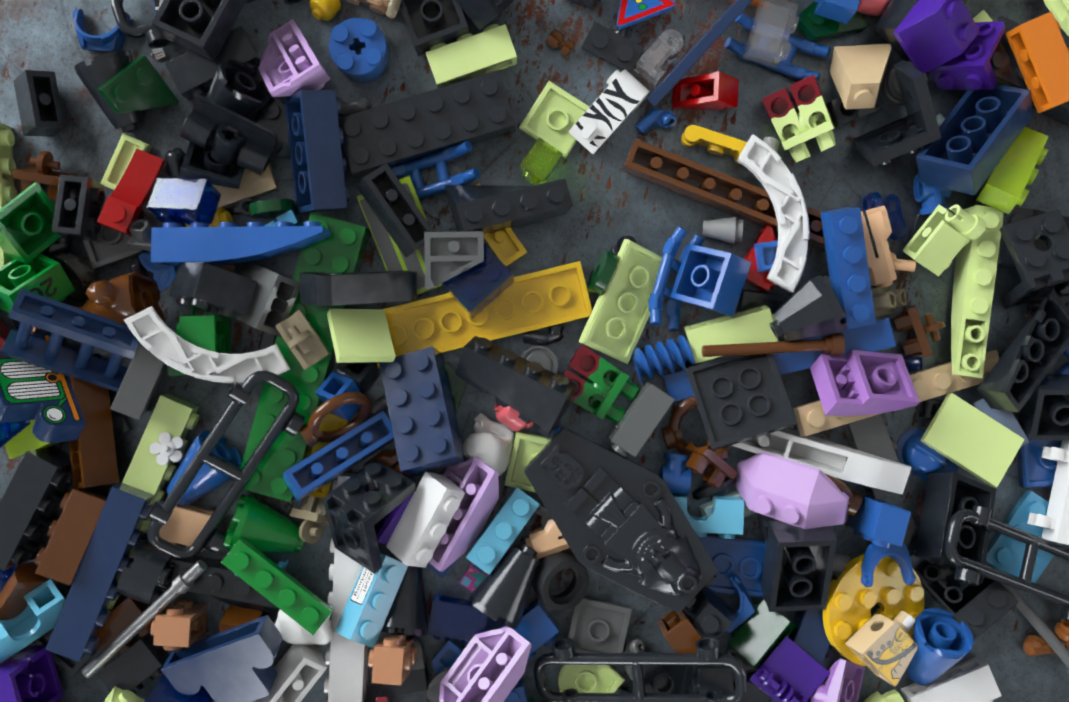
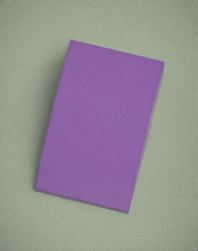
[810,350,920,416]

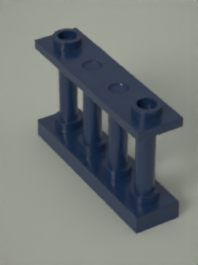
[0,289,139,392]

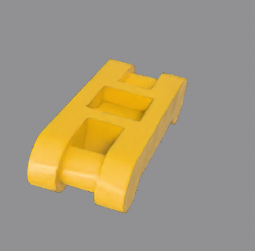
[681,125,747,164]

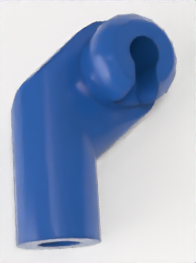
[634,108,677,136]

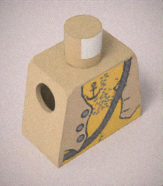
[845,610,918,687]

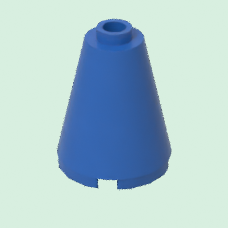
[167,430,243,506]
[906,608,974,686]

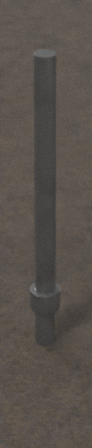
[82,560,207,678]

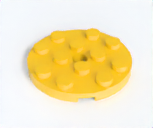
[823,554,925,666]

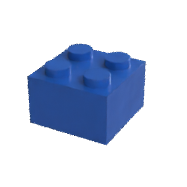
[670,244,751,317]

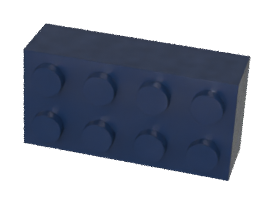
[916,84,1032,196]
[284,90,350,213]
[379,346,466,476]

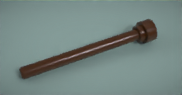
[702,333,845,357]

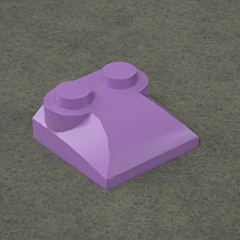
[811,659,866,702]

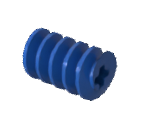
[632,335,695,383]

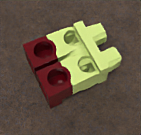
[762,74,836,163]

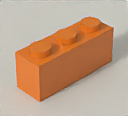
[1005,11,1069,113]

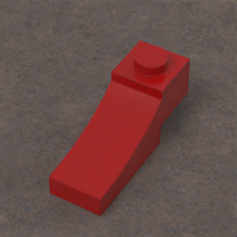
[97,148,165,237]

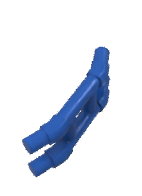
[724,12,831,81]
[391,140,481,200]
[648,226,705,332]

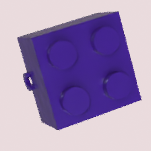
[0,645,64,702]

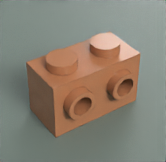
[151,599,208,650]
[368,633,417,685]

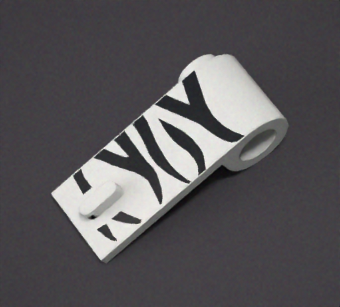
[568,69,650,154]

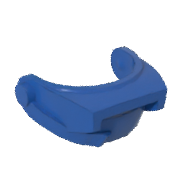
[73,9,130,52]
[861,543,916,587]
[725,575,755,633]

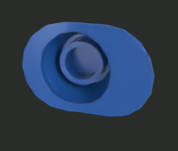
[896,428,959,482]

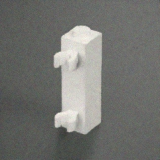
[1027,441,1069,546]

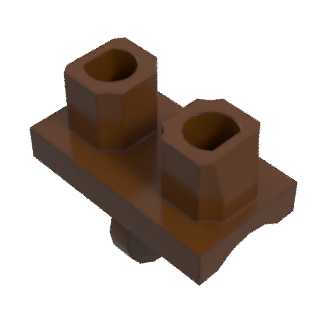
[13,151,77,199]
[893,305,946,358]
[685,440,738,489]

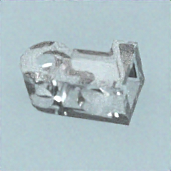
[634,29,684,88]

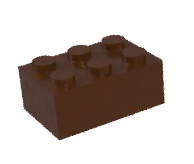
[35,488,108,585]

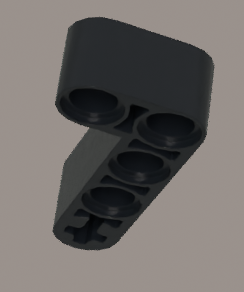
[300,270,417,306]

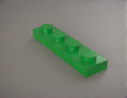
[221,538,334,635]

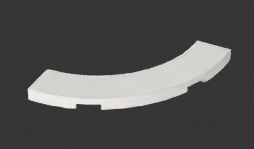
[737,134,810,293]
[124,306,290,383]

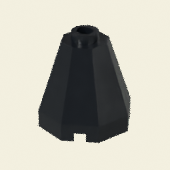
[769,275,848,341]

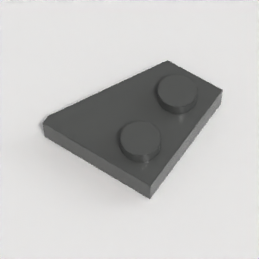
[424,231,484,289]

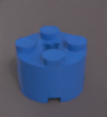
[329,18,390,83]

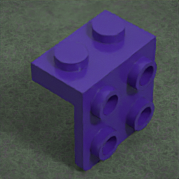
[930,21,1006,90]

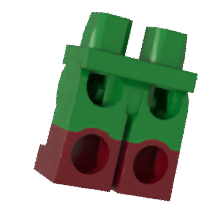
[562,344,639,423]

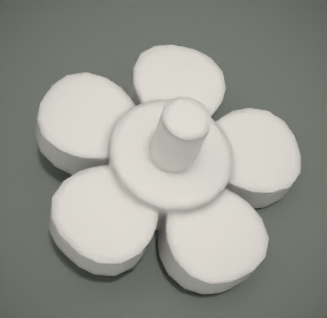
[150,432,184,466]

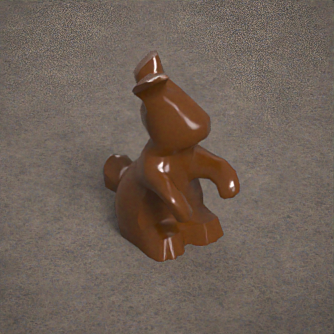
[31,272,165,335]

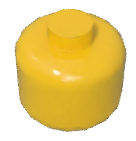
[309,0,341,21]

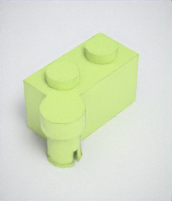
[902,205,986,276]

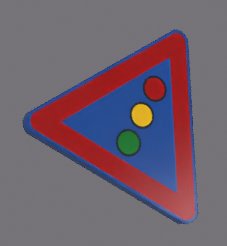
[616,0,675,29]

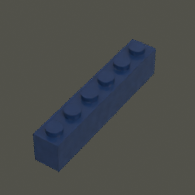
[45,482,154,662]

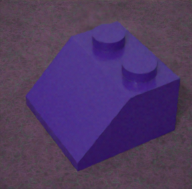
[893,0,980,73]

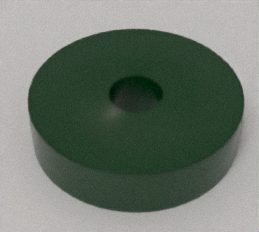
[249,199,296,219]
[587,250,618,296]

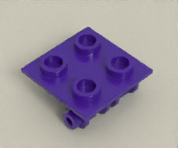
[749,636,830,702]

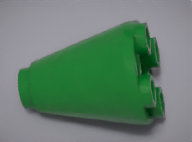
[222,494,304,553]

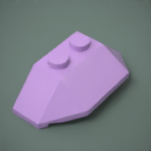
[258,19,331,97]
[735,451,849,529]
[429,457,499,571]
[439,626,532,702]

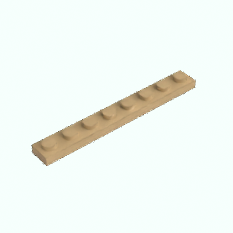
[793,350,999,436]

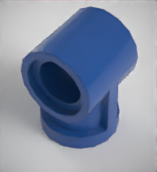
[913,174,952,215]
[659,452,691,496]

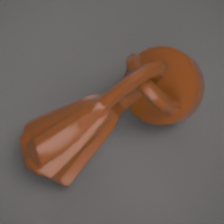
[1023,619,1069,656]

